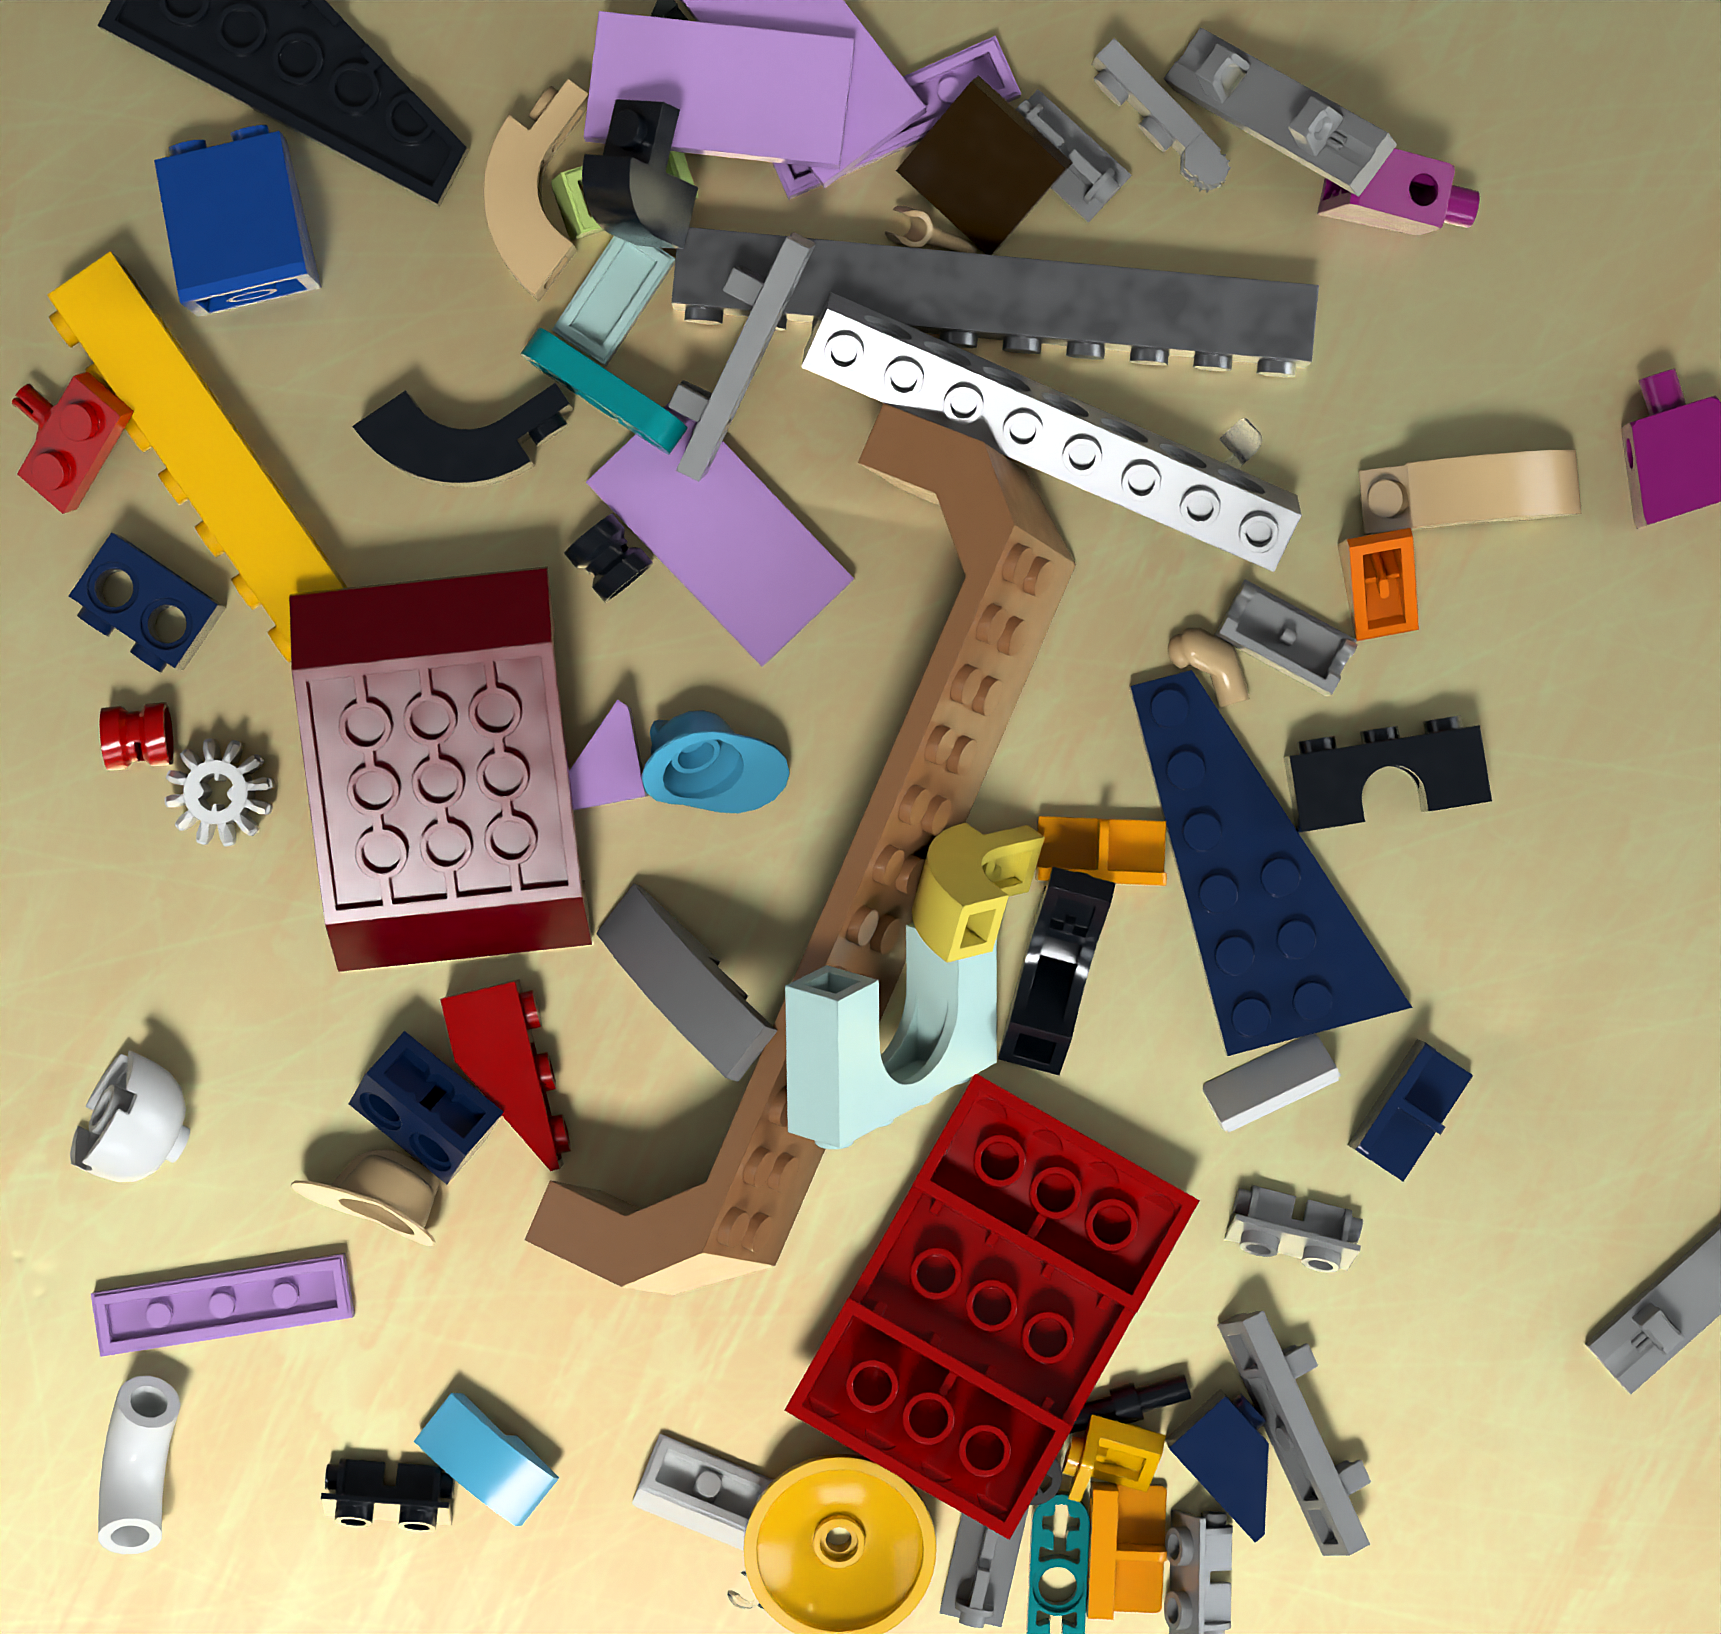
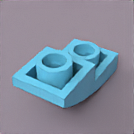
[414,1393,559,1526]

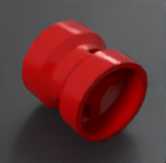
[99,702,174,770]

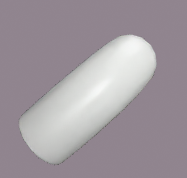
[98,1376,181,1554]

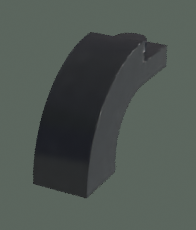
[352,383,573,487]
[998,866,1116,1075]

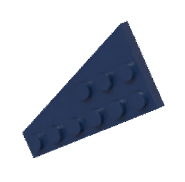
[1129,670,1413,1056]

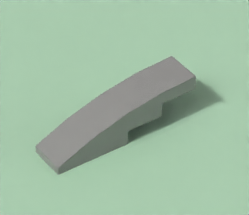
[596,884,778,1082]

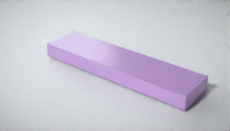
[772,36,1021,200]
[91,1253,355,1357]

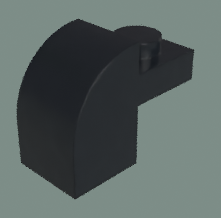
[582,99,698,249]

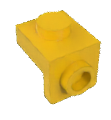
[1062,1415,1166,1502]

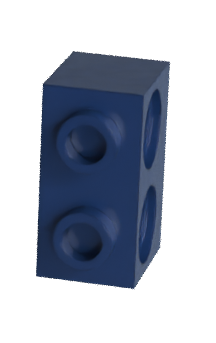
[69,533,226,673]
[348,1031,504,1185]

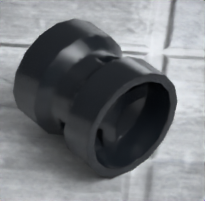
[564,513,653,603]

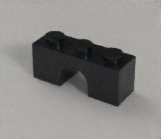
[1284,715,1492,832]

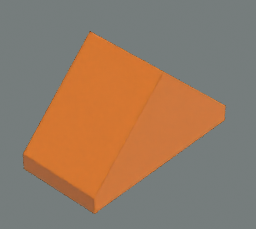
[1338,528,1419,641]

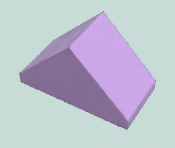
[569,700,648,811]

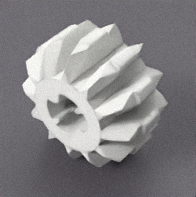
[164,738,275,846]

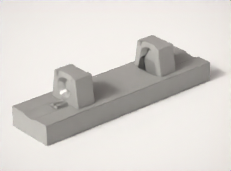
[1163,28,1397,197]
[668,232,816,482]
[1585,1223,1721,1394]
[1217,1311,1371,1556]

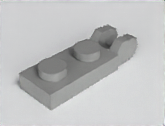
[1092,38,1231,193]

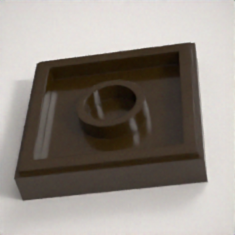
[896,75,1073,255]

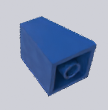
[154,125,322,317]

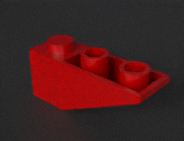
[440,979,571,1171]

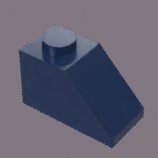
[1165,1389,1269,1543]

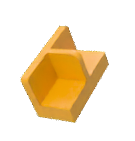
[1035,816,1167,886]
[1086,1481,1167,1620]

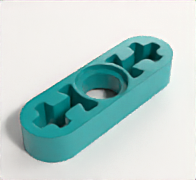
[521,327,688,455]
[1026,1490,1090,1634]

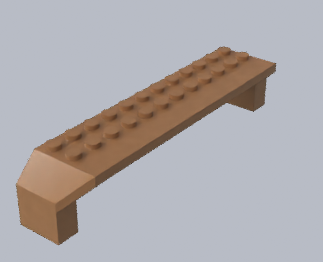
[525,403,1076,1295]

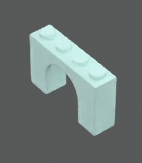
[785,922,997,1149]

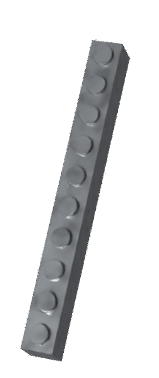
[671,227,1319,377]

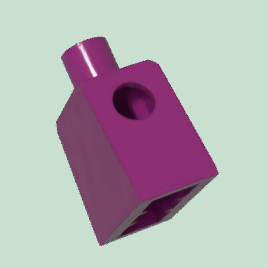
[1317,148,1480,235]
[1622,369,1721,529]

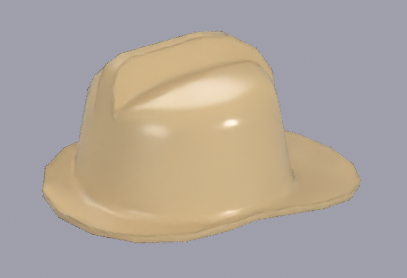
[291,1149,440,1246]

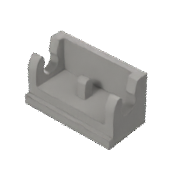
[1214,579,1358,696]

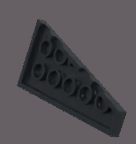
[97,0,469,207]

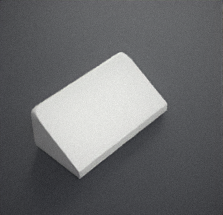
[1203,1034,1341,1132]
[632,1434,773,1550]

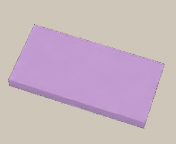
[680,0,927,188]
[584,11,855,170]
[586,403,854,667]

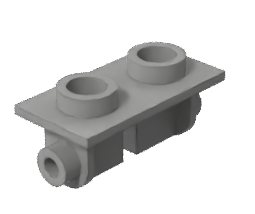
[1016,89,1132,223]
[1224,1185,1363,1273]
[939,1506,1029,1628]
[1164,1510,1233,1634]

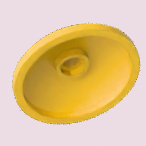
[743,1454,937,1634]

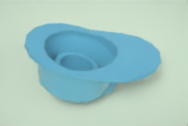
[641,710,790,814]

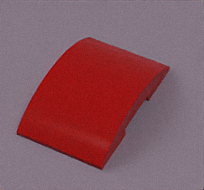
[784,1074,1200,1540]

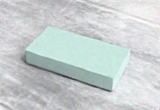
[552,236,675,366]

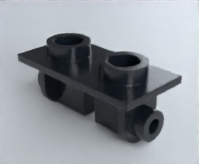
[321,1458,455,1532]

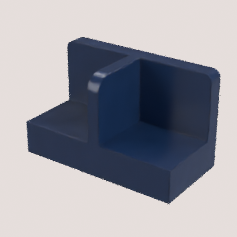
[1348,1039,1473,1182]

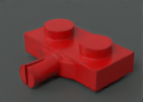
[12,372,134,514]

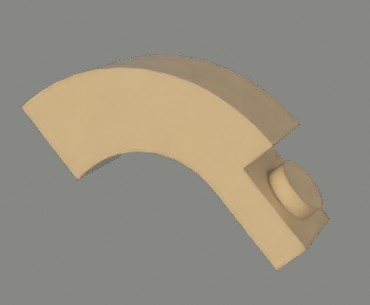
[483,79,589,301]
[1359,450,1582,534]

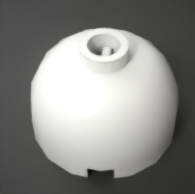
[70,1051,190,1182]

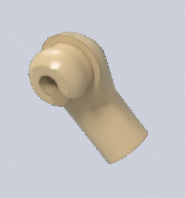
[1168,628,1250,708]

